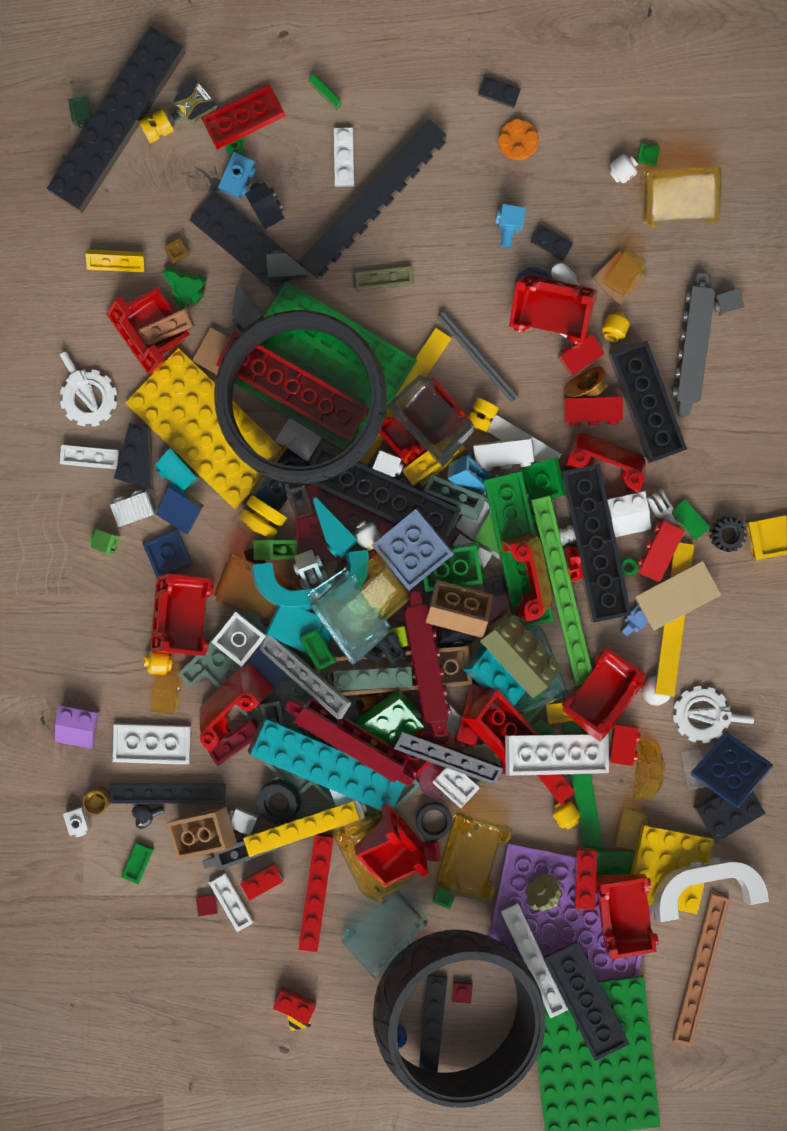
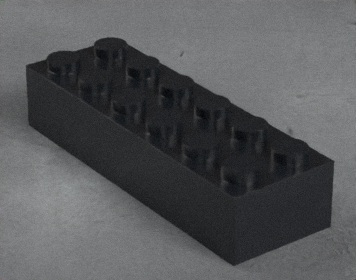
[609,341,687,464]

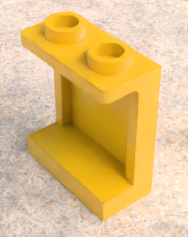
[746,515,787,561]

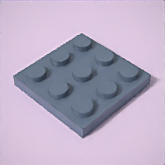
[372,508,454,590]

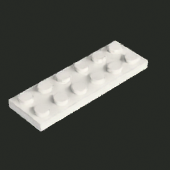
[505,734,609,776]

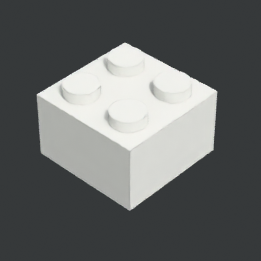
[211,611,267,667]

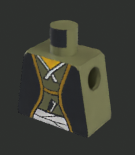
[170,77,218,125]

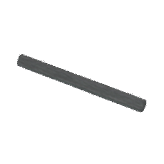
[437,311,519,402]

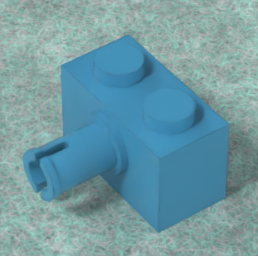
[218,152,257,200]
[495,204,526,249]
[448,451,491,495]

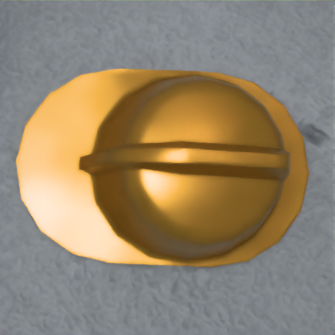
[564,367,608,398]

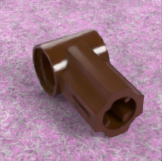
[355,692,390,714]

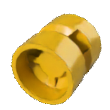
[139,109,174,144]
[465,398,499,433]

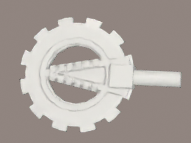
[60,351,117,427]
[673,686,754,743]

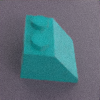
[155,448,200,493]

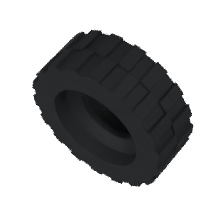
[256,779,301,824]

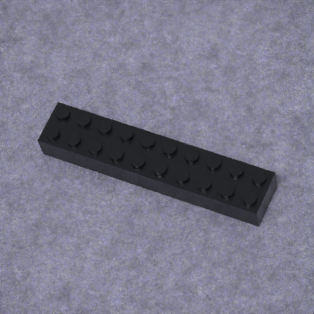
[46,26,186,214]

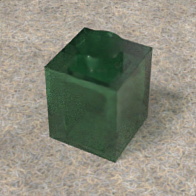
[68,96,93,128]

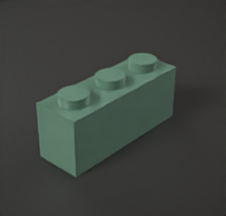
[424,475,485,521]

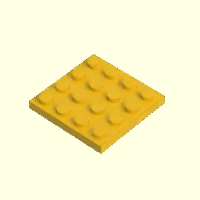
[631,825,714,914]

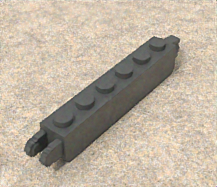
[672,273,715,418]
[202,809,323,870]

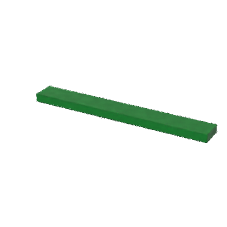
[562,721,604,850]

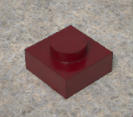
[452,982,473,1004]

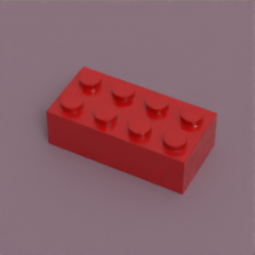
[463,689,539,765]

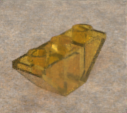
[633,741,665,799]

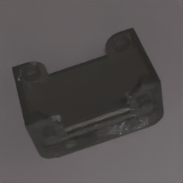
[387,374,474,467]

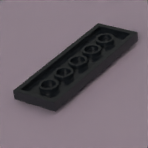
[190,191,302,295]
[543,940,630,1061]

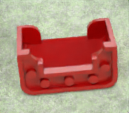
[509,275,598,344]
[379,377,466,466]
[563,433,646,493]
[500,534,553,621]
[150,574,214,656]
[562,648,646,742]
[199,664,274,752]
[596,874,659,960]

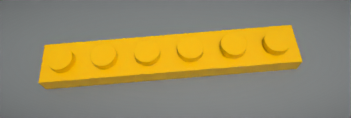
[243,801,360,857]

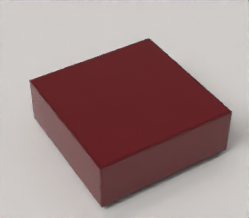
[196,894,218,916]

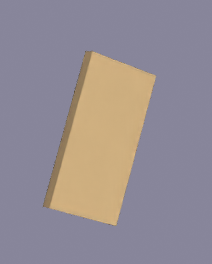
[635,561,721,631]

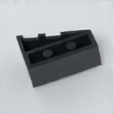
[114,423,154,490]

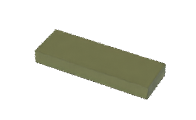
[355,265,414,292]

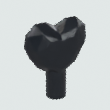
[131,805,164,829]

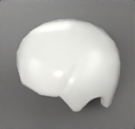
[642,675,671,706]

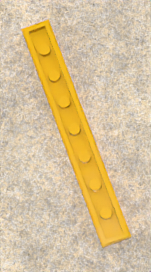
[359,328,452,466]
[654,543,694,697]

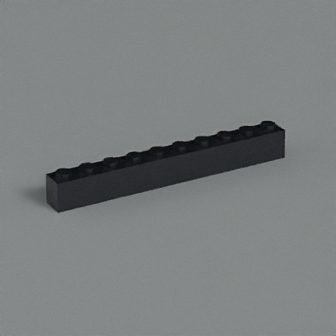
[299,119,447,279]

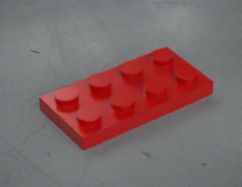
[201,84,286,150]

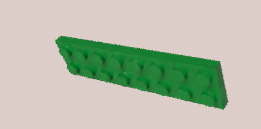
[483,471,554,628]

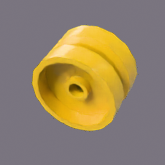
[237,495,287,540]

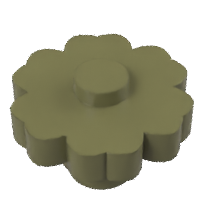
[525,873,562,912]

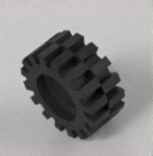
[709,516,747,552]

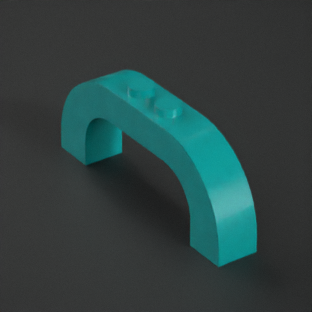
[251,550,369,610]

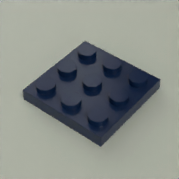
[691,731,773,809]

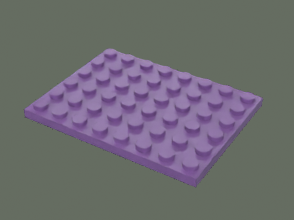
[489,843,652,980]

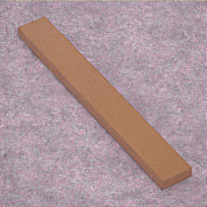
[672,893,730,1047]

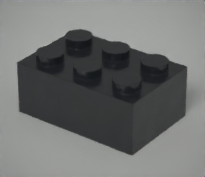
[693,792,766,843]

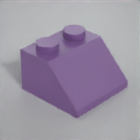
[55,704,100,749]

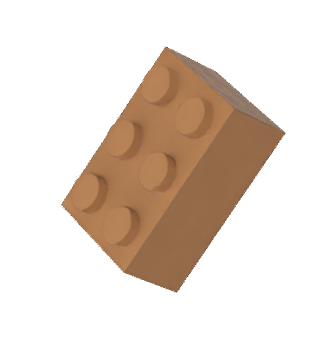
[426,580,493,638]
[166,806,237,860]

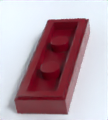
[207,719,258,766]

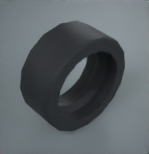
[416,802,453,840]

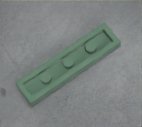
[333,667,412,691]

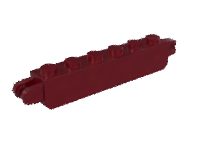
[403,591,451,737]
[285,697,418,786]

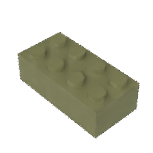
[480,611,561,698]

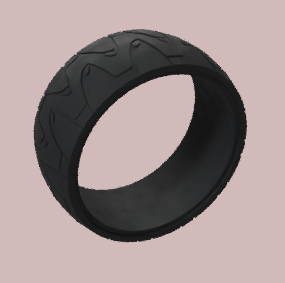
[214,310,387,484]
[373,929,545,1108]

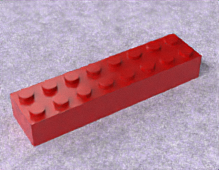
[215,331,370,443]

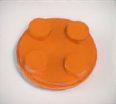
[498,119,539,160]

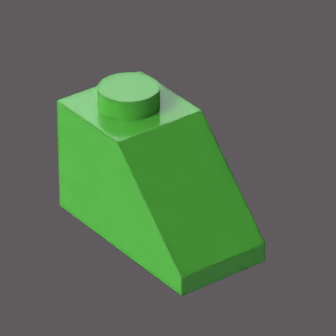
[89,529,121,555]

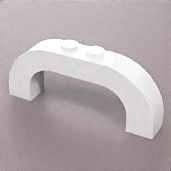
[653,858,769,922]

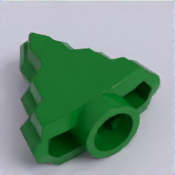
[162,267,208,309]

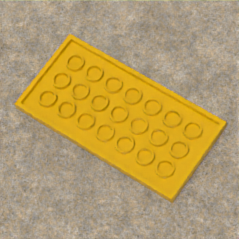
[125,348,281,509]

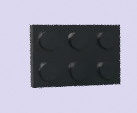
[250,445,311,512]

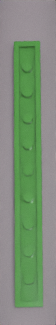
[530,495,592,686]

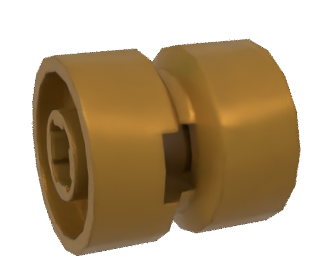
[83,787,110,815]

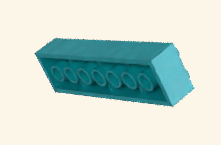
[247,716,405,811]

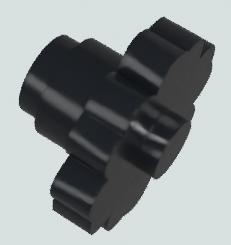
[437,628,476,648]

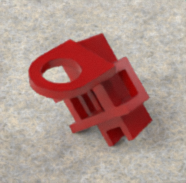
[546,547,583,582]

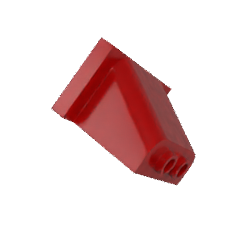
[106,287,190,377]
[354,802,429,887]

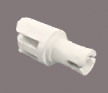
[551,262,580,285]
[647,488,679,525]

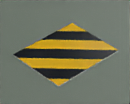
[287,1015,311,1031]

